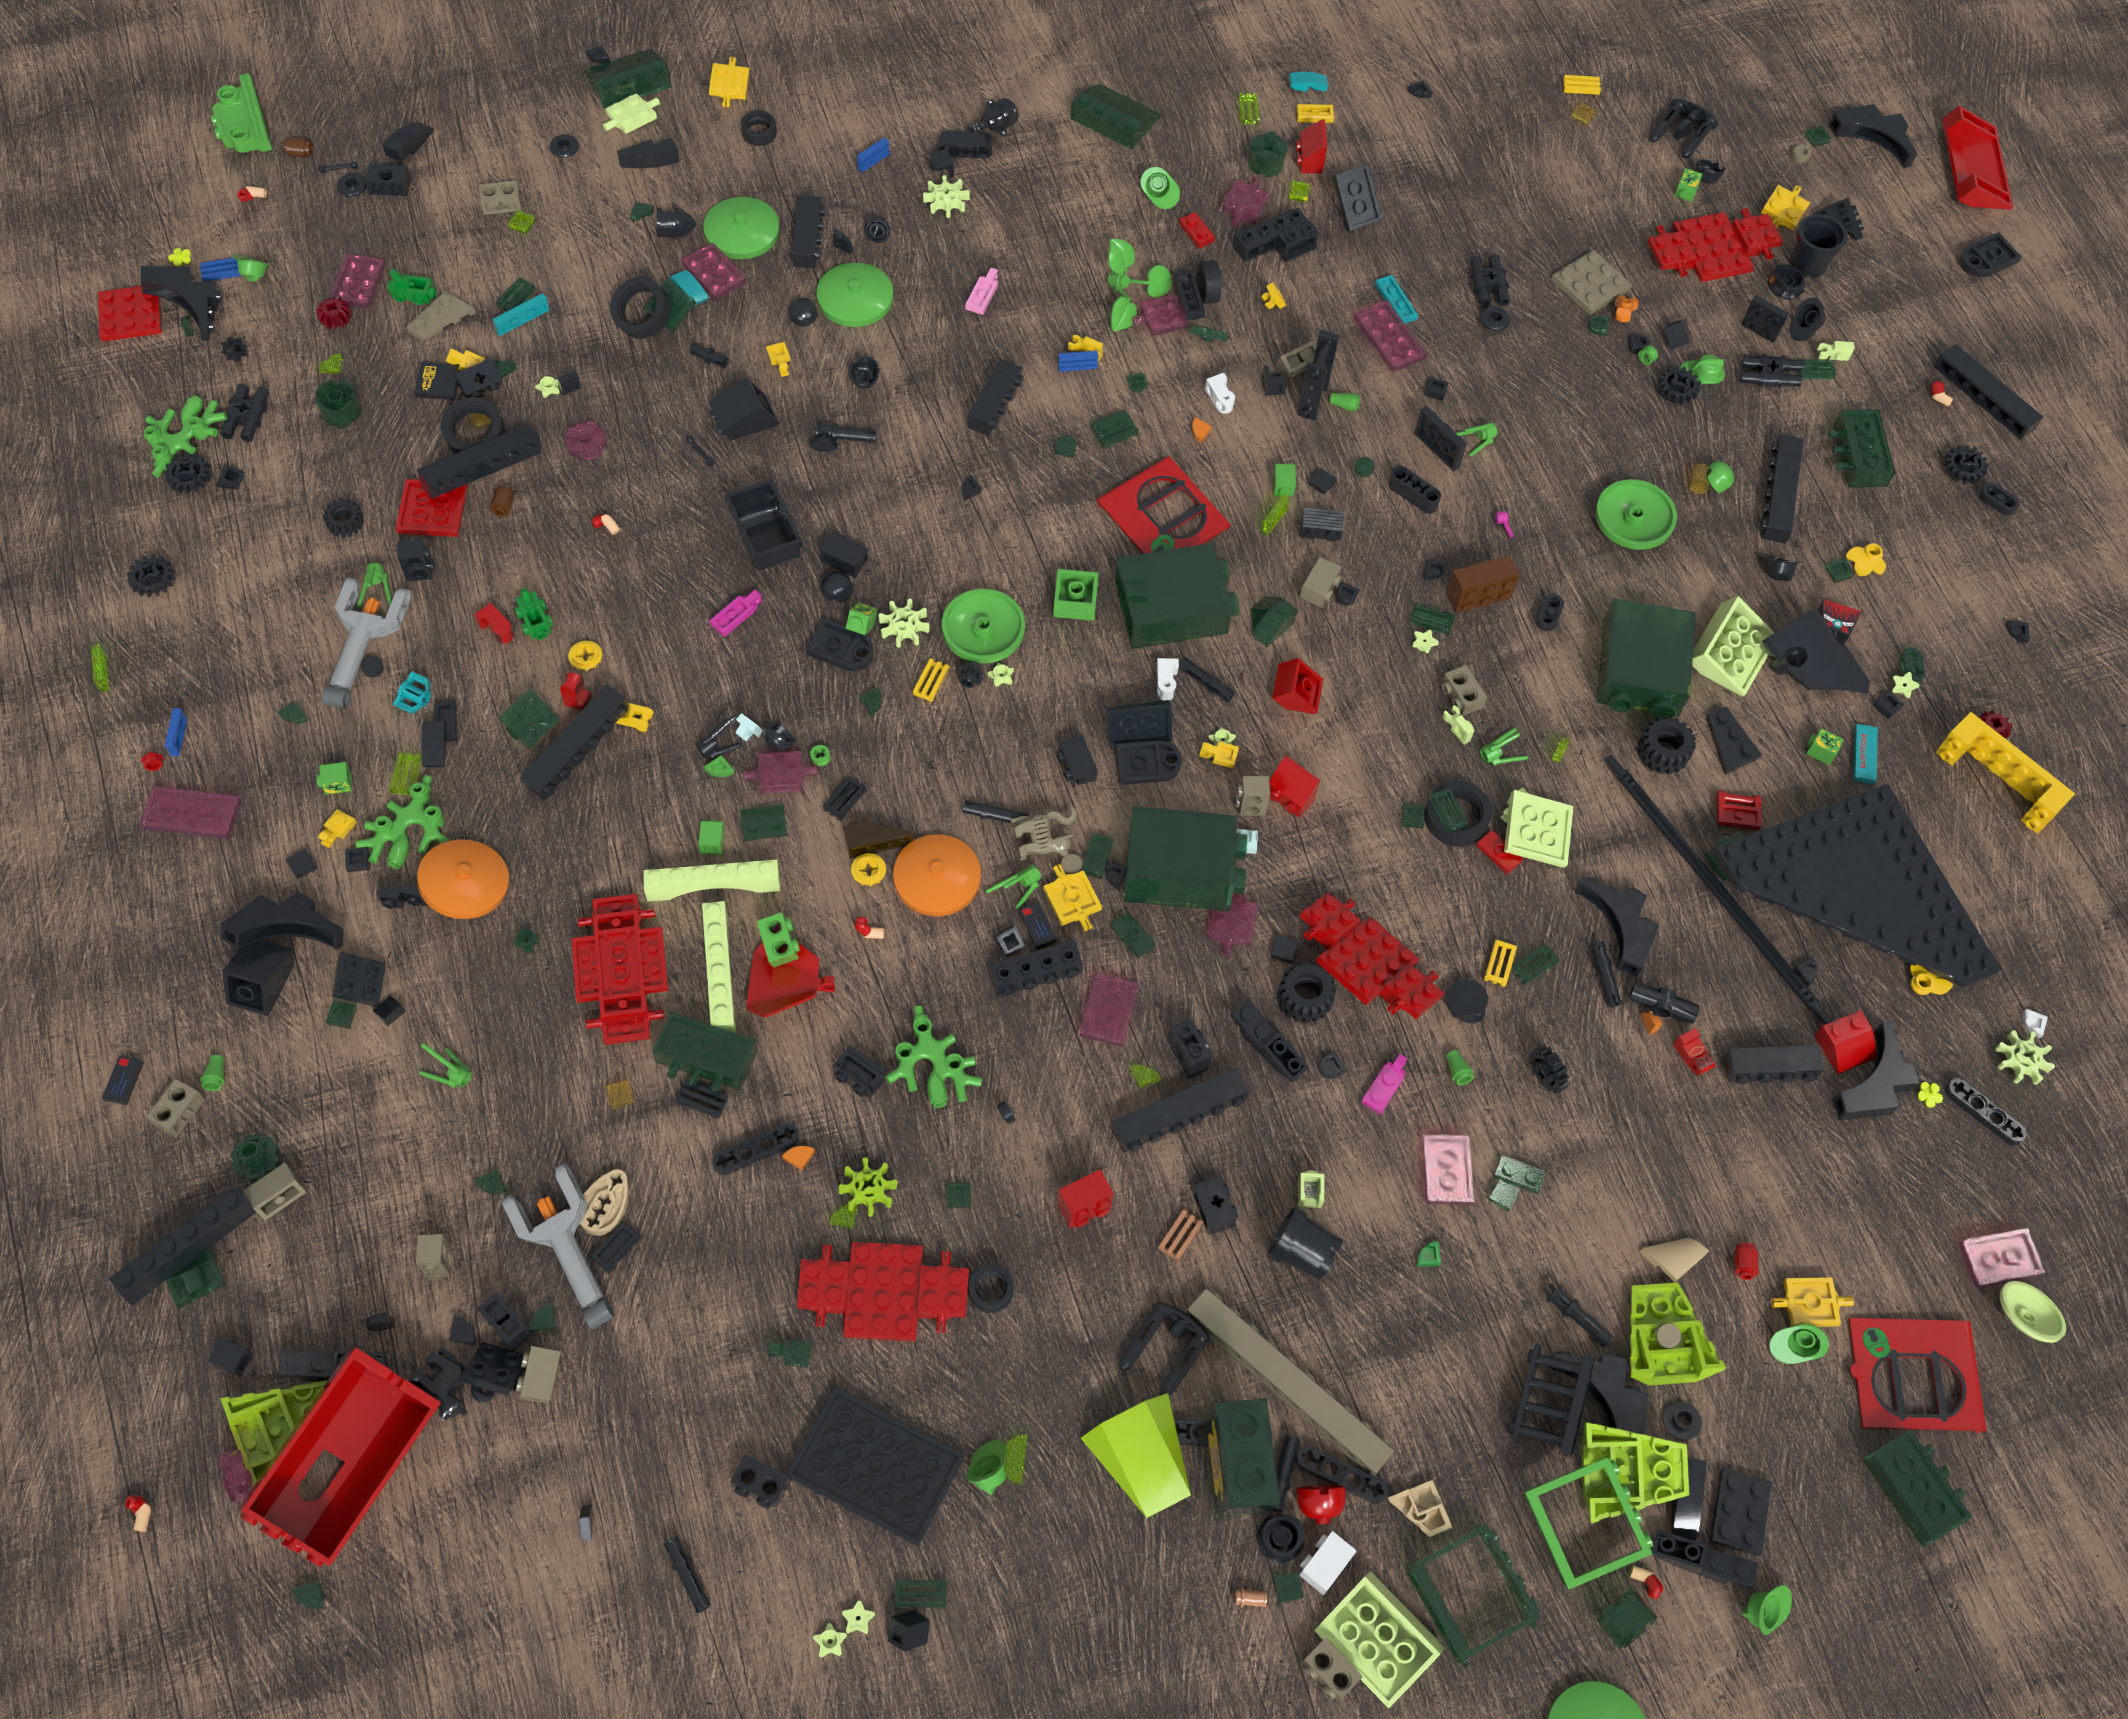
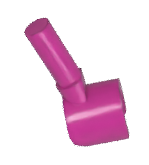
[1494,512,1514,538]

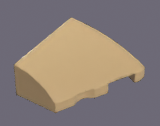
[1640,1237,1709,1283]
[1388,1480,1453,1537]

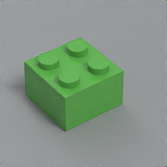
[1053,569,1099,621]

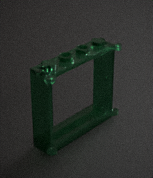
[1405,1524,1540,1667]

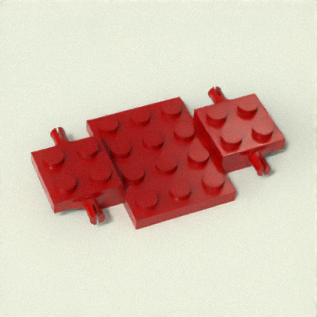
[1647,208,1783,282]
[1299,892,1445,1020]
[571,894,669,1045]
[797,1242,969,1342]

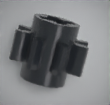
[220,337,247,362]
[957,662,984,688]

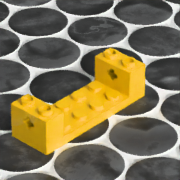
[1935,712,2075,834]

